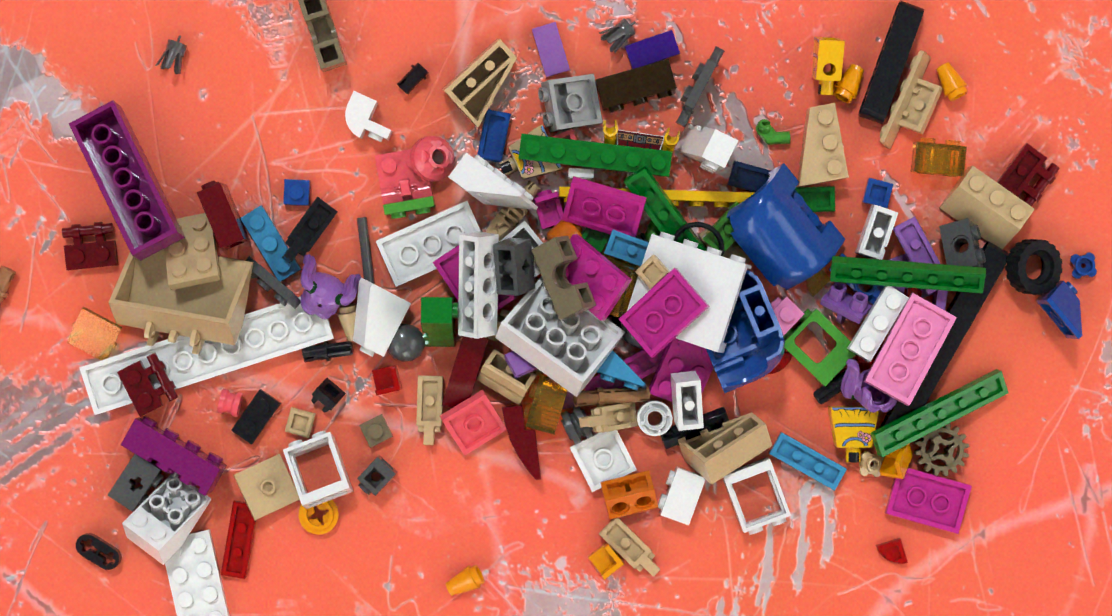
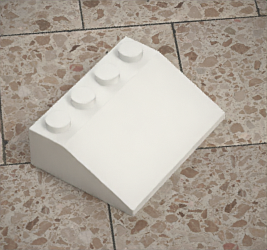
[495,276,625,397]

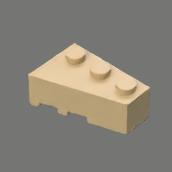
[678,412,773,485]

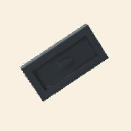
[232,389,281,444]

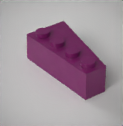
[121,416,227,496]

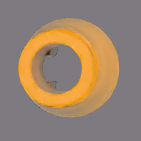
[936,62,968,101]
[833,64,864,103]
[446,565,485,596]

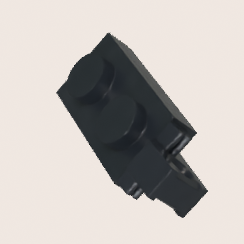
[282,197,338,263]
[661,407,729,449]

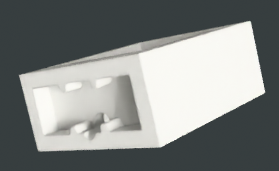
[283,431,353,509]
[723,457,791,535]

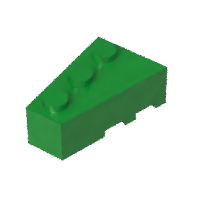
[421,297,458,347]

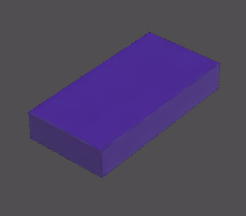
[625,30,680,69]

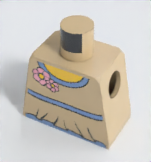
[499,125,562,180]

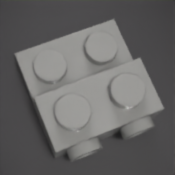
[538,74,603,132]

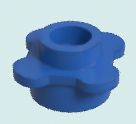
[1070,252,1097,279]

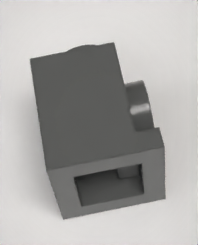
[357,455,397,496]

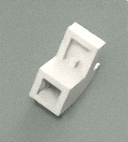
[345,91,393,142]

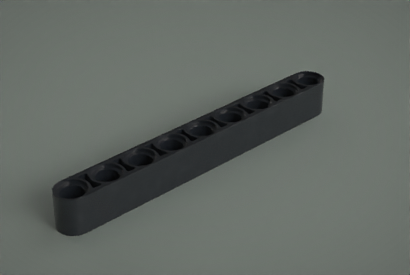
[879,241,1010,428]

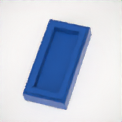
[477,109,511,163]

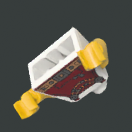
[603,120,681,188]

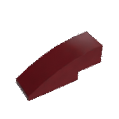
[442,336,489,408]
[502,404,541,480]

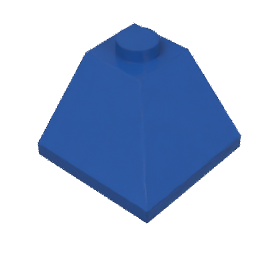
[1036,281,1082,339]

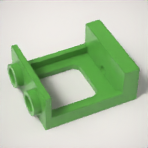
[784,308,856,386]

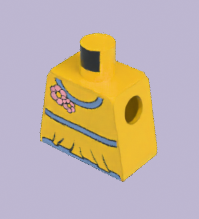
[812,37,845,95]
[828,406,879,462]

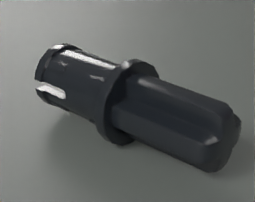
[302,341,353,363]
[813,369,847,404]

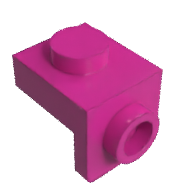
[533,189,564,230]

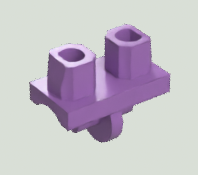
[820,282,872,324]

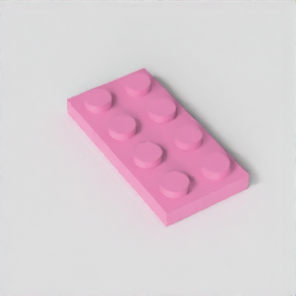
[863,293,957,406]

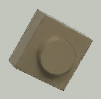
[359,414,393,448]

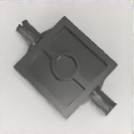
[676,46,725,127]

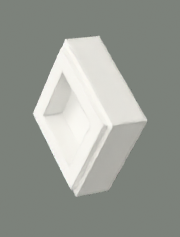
[568,168,594,180]

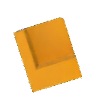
[880,444,913,479]
[588,542,624,580]

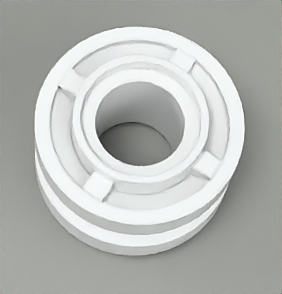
[637,400,673,436]

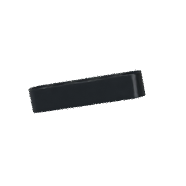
[858,0,924,124]

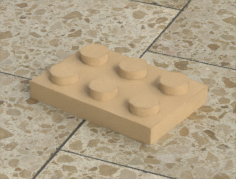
[164,213,220,290]

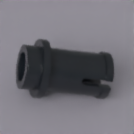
[397,63,429,95]

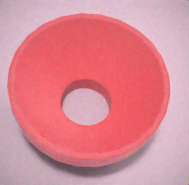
[410,136,455,182]

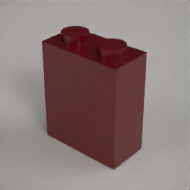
[197,180,250,250]

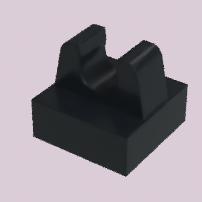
[311,378,346,412]

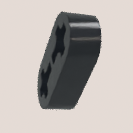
[76,533,122,570]

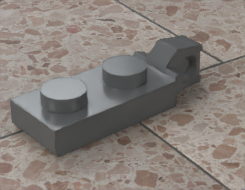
[245,256,301,309]

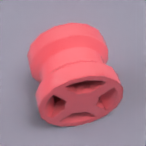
[217,388,243,417]

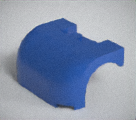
[727,163,845,291]
[706,270,785,393]

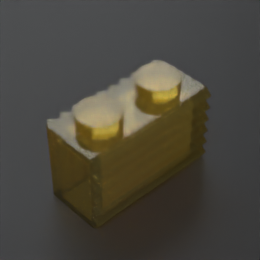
[910,138,967,177]
[523,375,568,435]

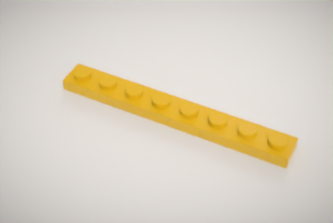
[559,186,754,208]

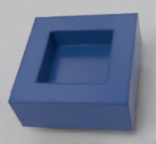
[862,178,893,208]
[283,179,310,206]

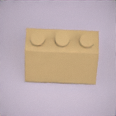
[939,166,1035,249]

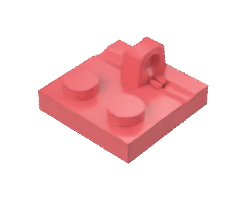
[375,149,433,205]
[440,390,507,456]

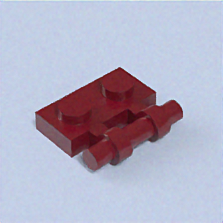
[997,143,1060,207]
[62,222,118,271]
[117,353,178,417]

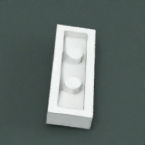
[847,286,909,362]

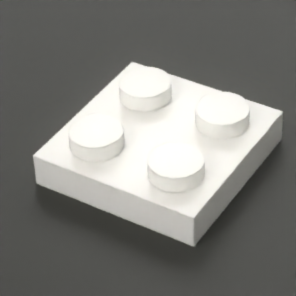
[570,430,637,492]

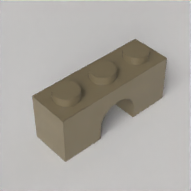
[298,0,347,72]
[531,236,597,320]

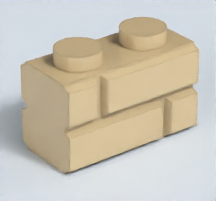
[476,349,537,405]

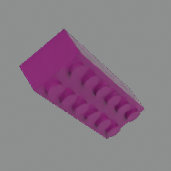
[69,100,185,261]

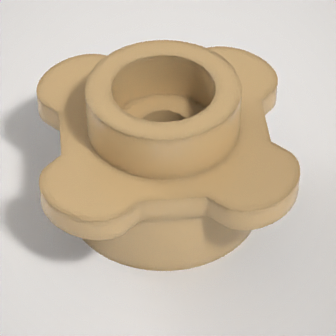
[859,451,884,477]

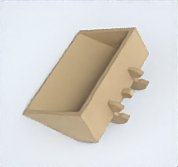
[108,249,254,354]

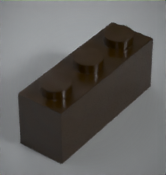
[595,59,677,113]

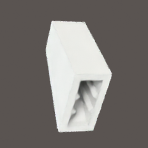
[353,278,411,357]

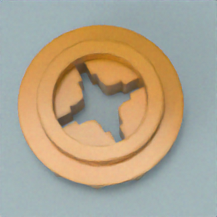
[299,500,339,535]

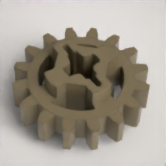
[914,423,970,476]

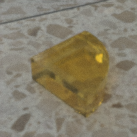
[805,269,830,297]

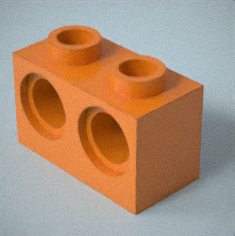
[601,470,658,519]

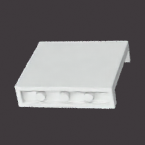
[627,232,752,353]

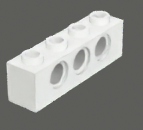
[458,232,499,339]

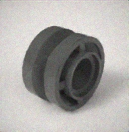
[560,406,593,445]

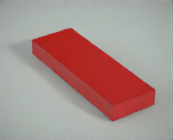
[221,500,256,579]

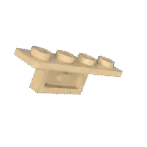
[880,50,943,149]

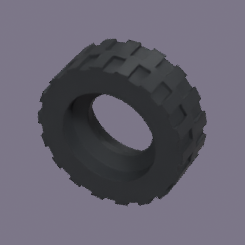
[1005,239,1062,295]

